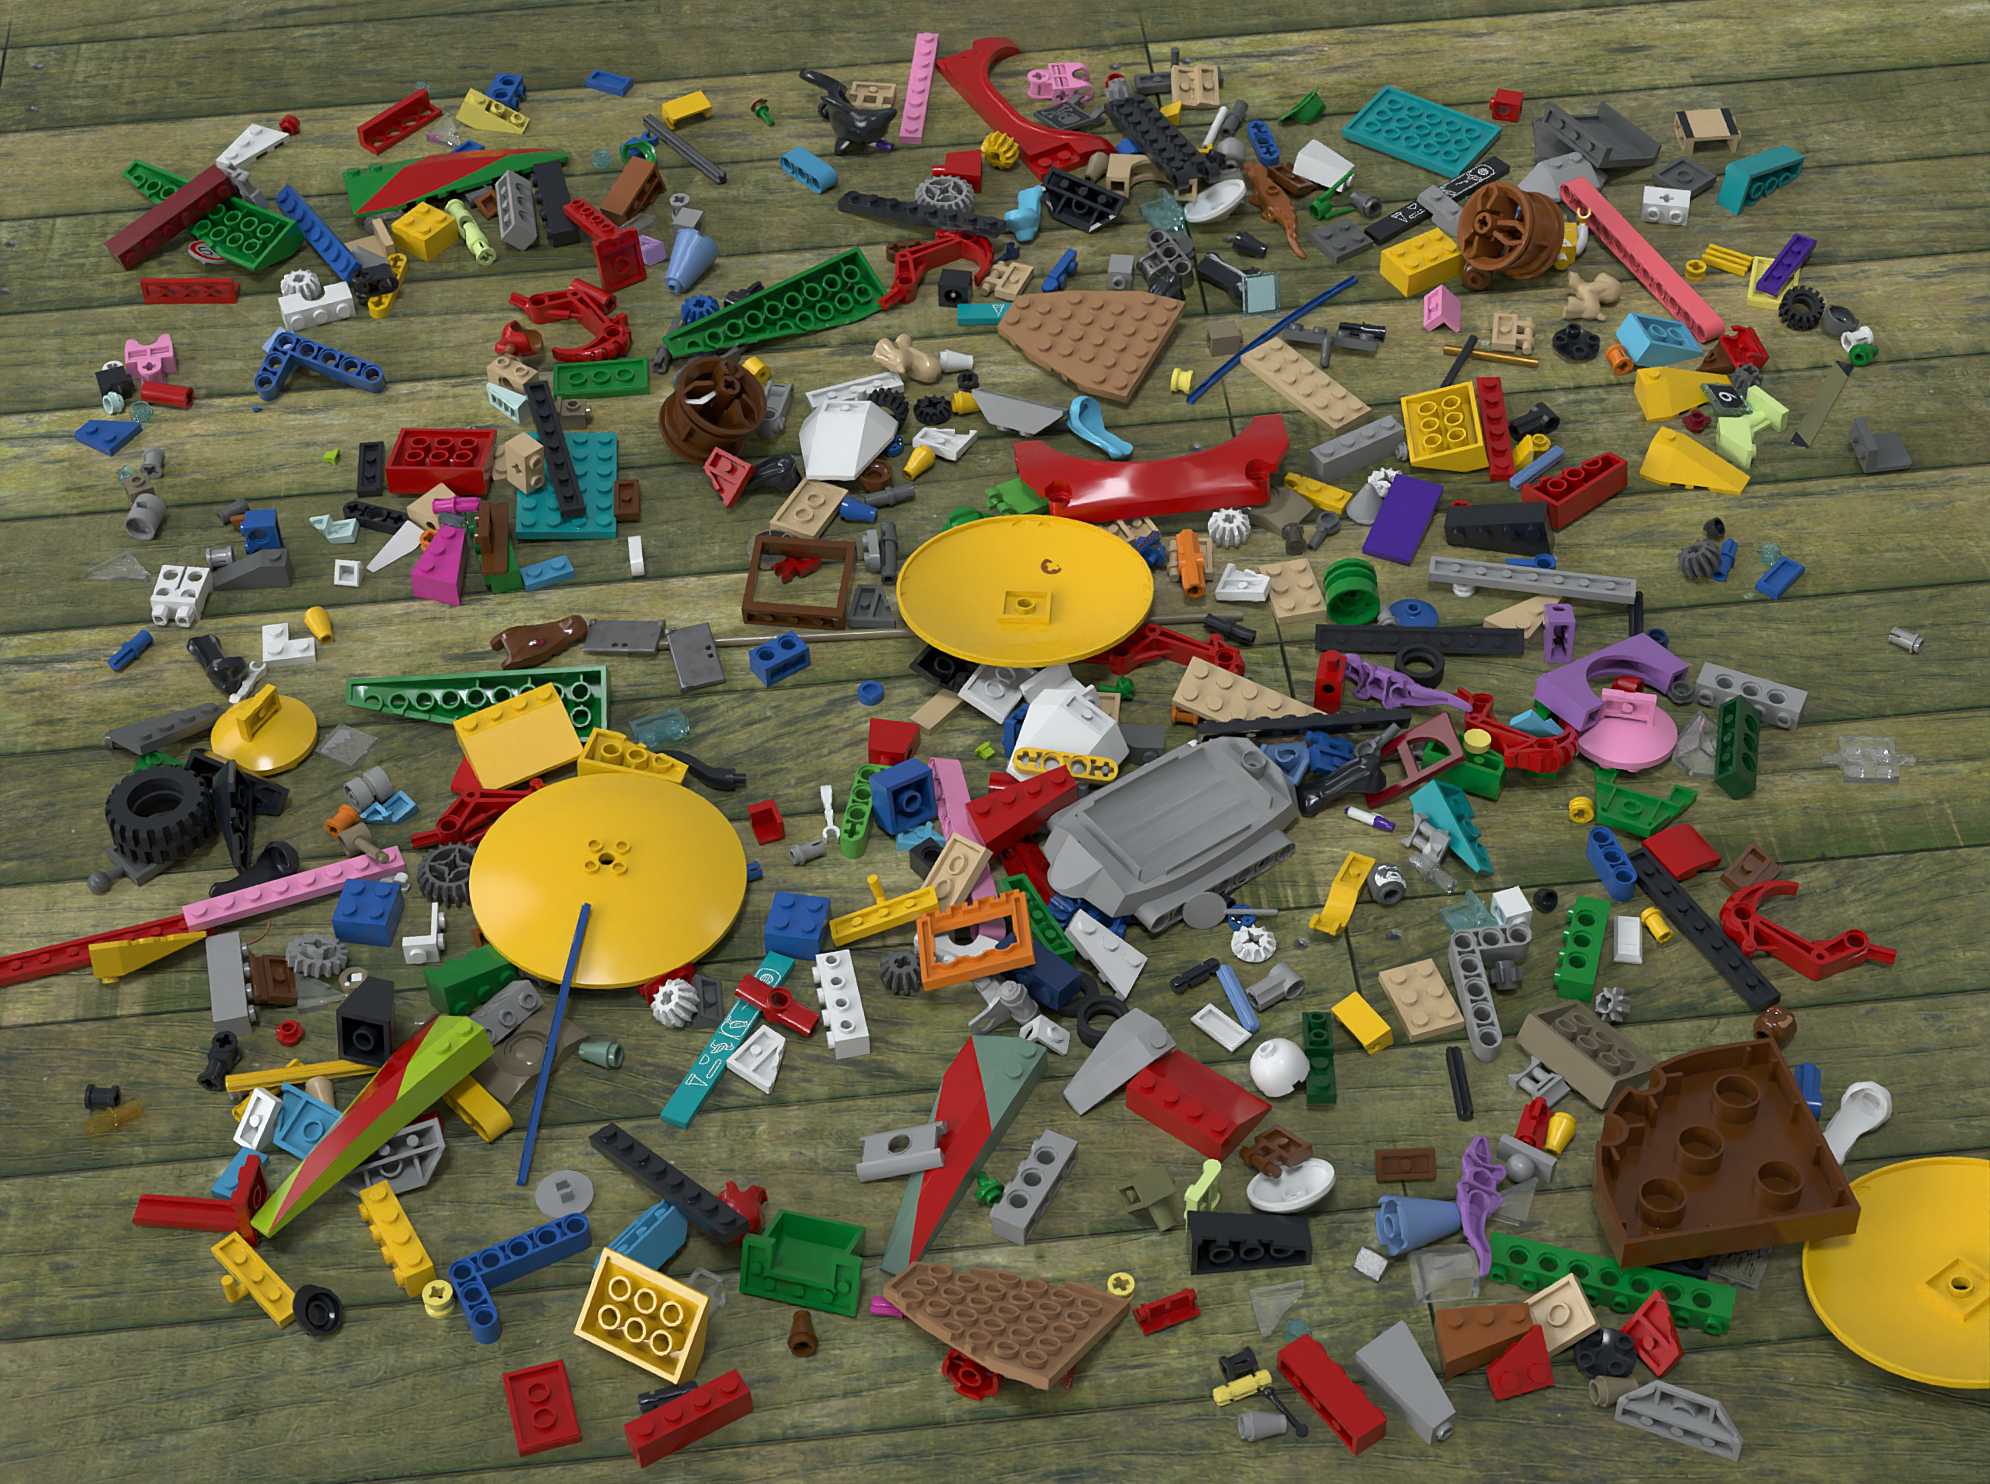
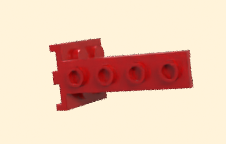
[563,198,647,293]
[132,1154,272,1247]

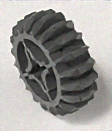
[416,841,477,908]

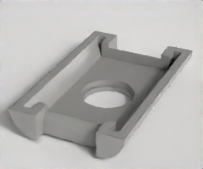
[857,1120,947,1182]

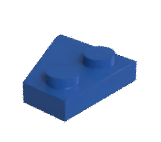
[74,420,143,457]
[1002,703,1030,758]

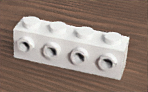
[812,949,870,1059]

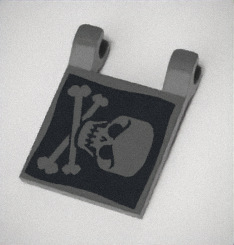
[1033,93,1107,131]

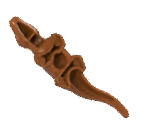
[1243,161,1306,260]

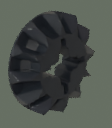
[914,394,952,424]

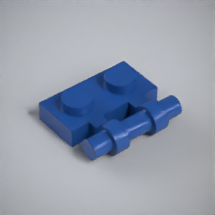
[1305,731,1355,776]

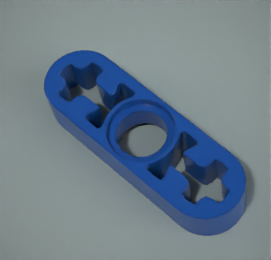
[1247,121,1280,167]

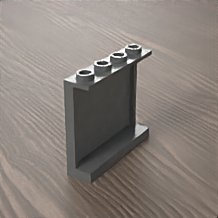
[1540,101,1662,168]

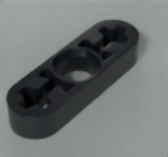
[343,501,410,535]

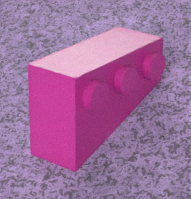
[410,524,469,606]

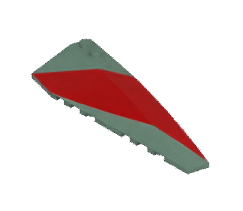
[880,1035,1048,1277]

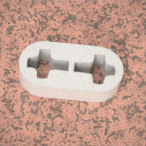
[628,536,645,576]

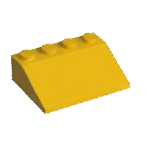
[1401,381,1489,472]
[453,682,583,790]
[574,1247,711,1384]

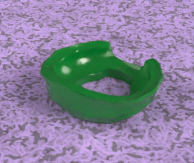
[621,140,657,165]

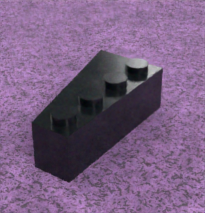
[530,160,580,248]
[1186,1210,1313,1276]

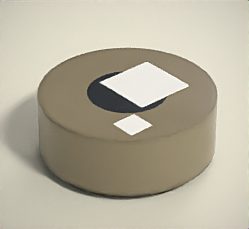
[339,967,367,995]

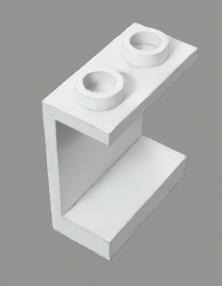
[1019,664,1102,708]

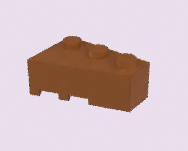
[600,156,667,228]
[1433,1302,1533,1383]

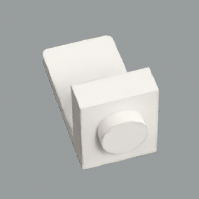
[402,902,446,964]

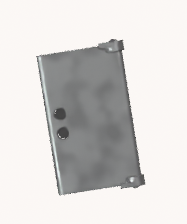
[1532,116,1575,164]
[583,619,666,655]
[664,622,726,694]

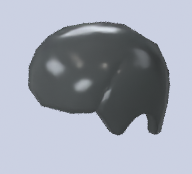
[1822,304,1859,337]

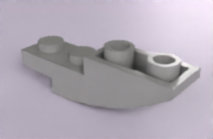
[1417,185,1463,238]

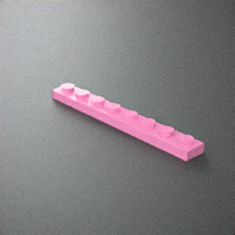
[899,33,939,144]
[182,846,406,933]

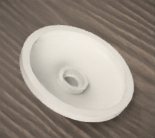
[1183,179,1246,223]
[1247,1158,1336,1214]

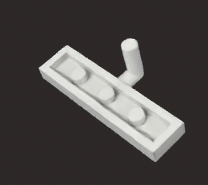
[805,371,904,412]

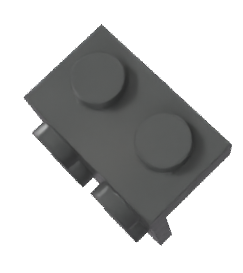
[1849,417,1912,473]

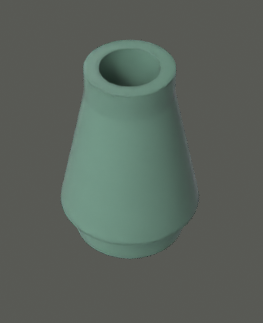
[579,1040,624,1069]

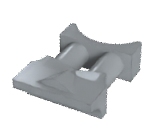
[1401,812,1452,867]
[1508,1055,1571,1110]

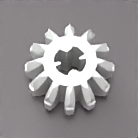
[281,269,321,301]
[1208,507,1251,548]
[650,978,700,1028]

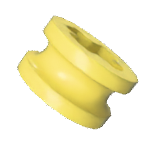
[1107,1272,1135,1300]

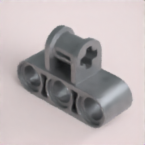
[1136,227,1194,288]

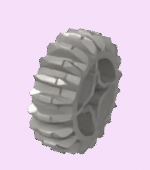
[914,175,975,213]

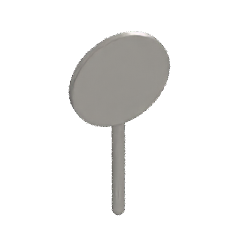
[1182,892,1278,929]

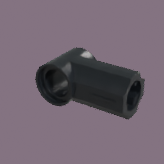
[1508,402,1560,441]

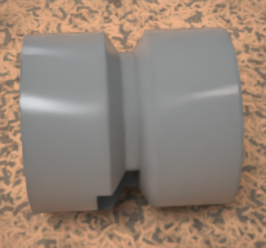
[124,493,167,540]
[343,766,394,814]

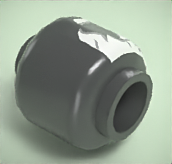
[1367,863,1407,904]

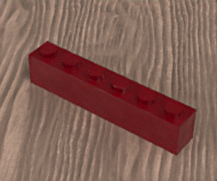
[104,164,236,271]

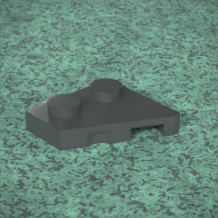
[847,584,896,629]

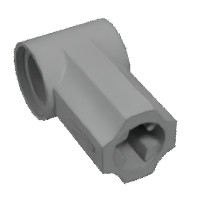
[1245,962,1305,1011]

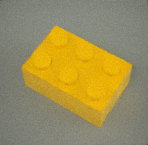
[1380,228,1465,297]

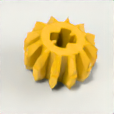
[981,131,1020,170]

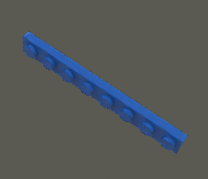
[274,184,363,284]

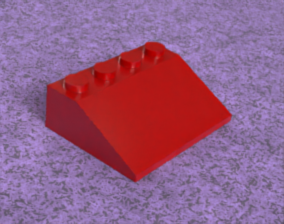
[385,428,497,496]
[1126,1049,1272,1164]

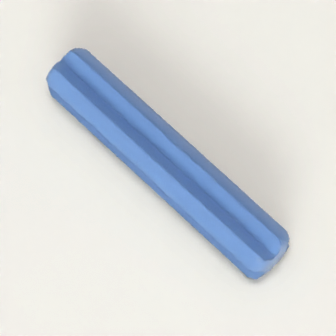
[1509,445,1565,490]
[1216,964,1261,1034]

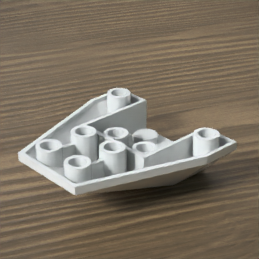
[799,400,898,481]
[1006,689,1129,789]

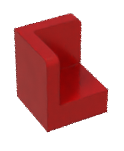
[748,799,785,846]

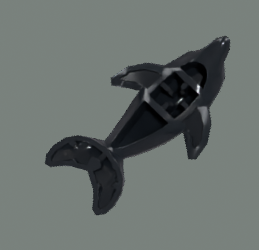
[799,69,897,155]

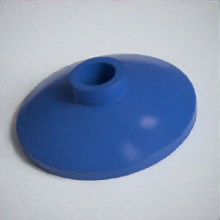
[1390,599,1438,627]

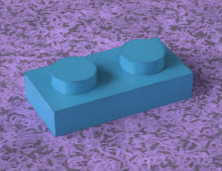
[520,555,575,592]
[210,1146,270,1200]

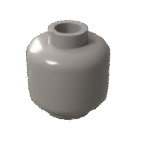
[1217,137,1246,172]

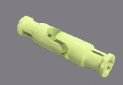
[445,199,496,266]

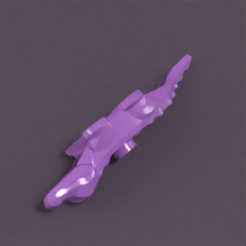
[1340,653,1473,712]
[1457,1135,1507,1277]

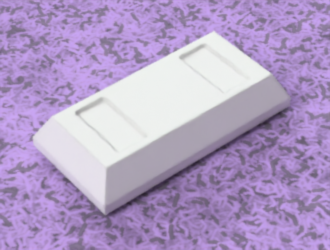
[1613,916,1642,964]
[1190,1003,1252,1053]

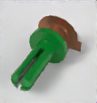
[751,98,775,127]

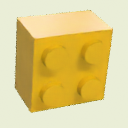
[391,202,459,262]

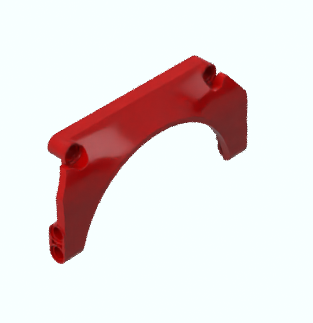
[1013,413,1290,523]

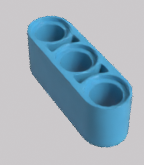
[780,146,838,194]

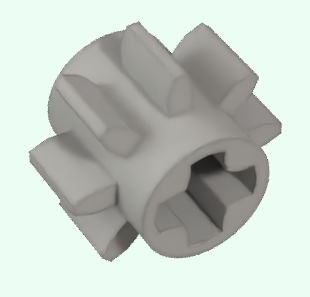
[1105,78,1133,101]
[1595,987,1631,1022]

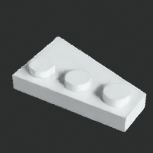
[216,124,290,169]
[1064,909,1148,1001]

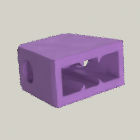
[1542,603,1576,663]

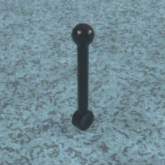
[1263,1386,1308,1438]

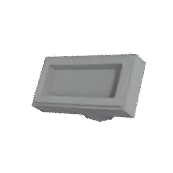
[1497,1133,1557,1184]

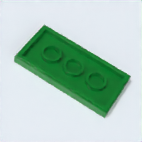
[553,357,650,402]

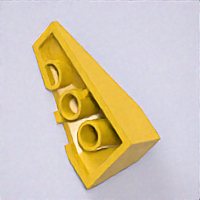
[1634,366,1732,423]
[1639,427,1751,495]
[577,727,689,785]

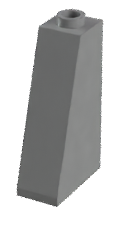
[1354,1320,1456,1446]

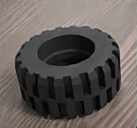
[105,764,216,865]

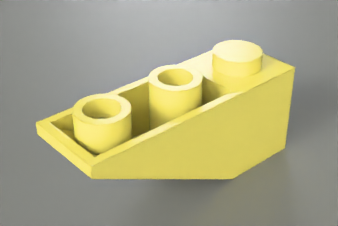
[455,88,530,134]

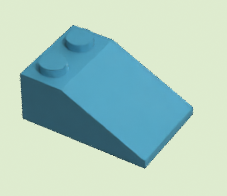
[1615,312,1704,367]

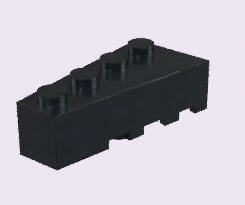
[1444,502,1555,557]

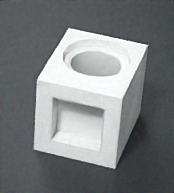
[1490,886,1533,928]

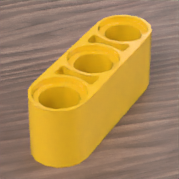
[442,1074,513,1143]

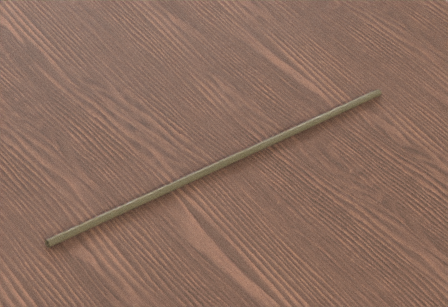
[657,610,1243,650]

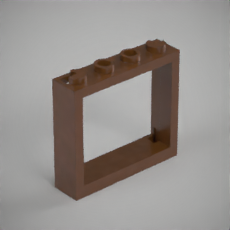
[741,535,858,631]

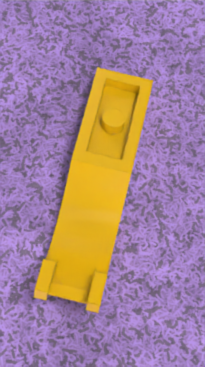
[1309,851,1376,936]

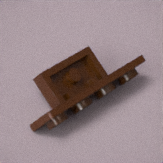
[474,502,509,576]

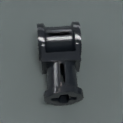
[197,1031,242,1092]

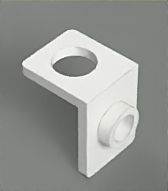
[1019,1015,1070,1056]

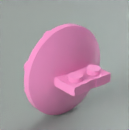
[1575,688,1678,773]

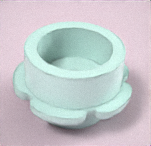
[103,392,124,414]

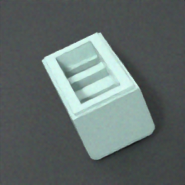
[486,382,531,425]

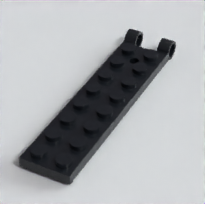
[1104,95,1221,190]

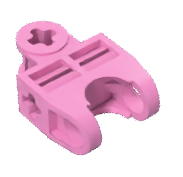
[1027,62,1094,105]
[124,334,177,385]

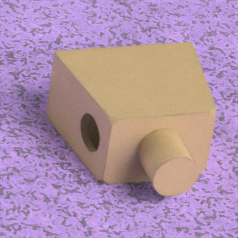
[407,483,468,531]

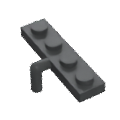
[1134,47,1224,95]
[1282,323,1379,366]

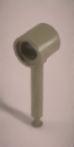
[337,822,389,864]

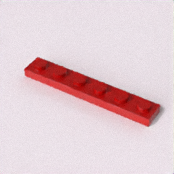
[1475,377,1516,481]

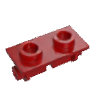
[637,961,695,1008]
[1514,1097,1554,1151]
[1132,1287,1201,1335]

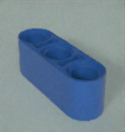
[1586,826,1637,902]

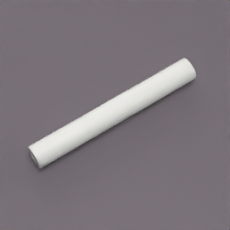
[1201,106,1229,149]

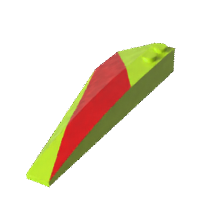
[250,1015,494,1238]

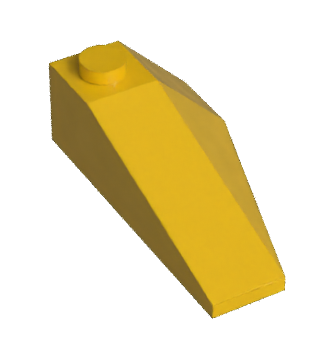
[89,931,208,984]

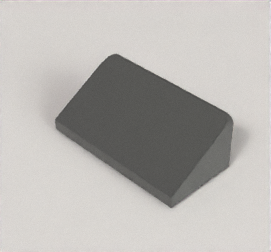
[689,974,724,1030]

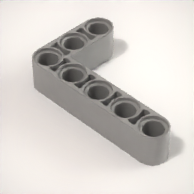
[1448,923,1532,1063]

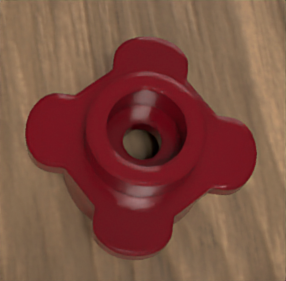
[1682,410,1711,433]

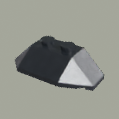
[1041,166,1128,234]

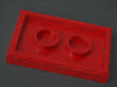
[502,1359,582,1457]

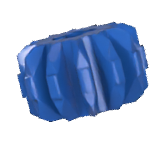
[681,294,720,326]
[1046,891,1092,932]

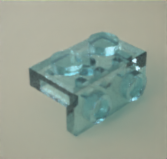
[1139,187,1186,232]
[629,707,690,748]
[1439,889,1499,949]

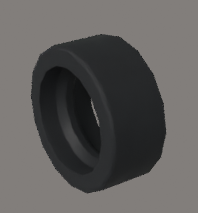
[1394,643,1445,689]
[1077,995,1130,1049]

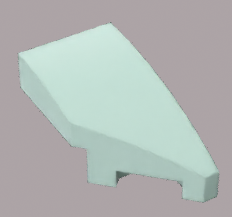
[309,515,360,544]

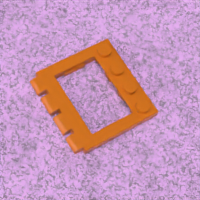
[916,889,1036,991]

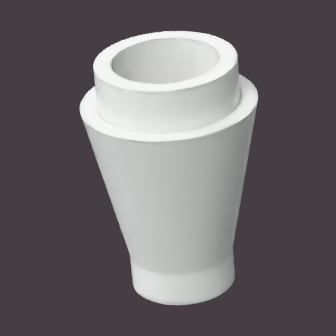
[938,349,973,373]

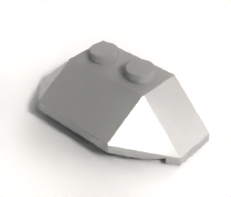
[1518,151,1608,202]
[972,387,1069,437]
[336,1118,446,1197]
[1614,1380,1743,1462]

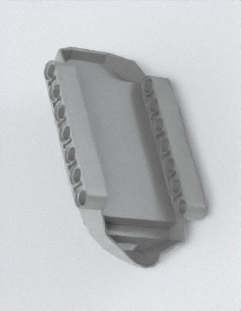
[1043,737,1299,933]

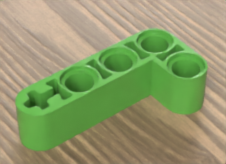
[840,764,892,859]

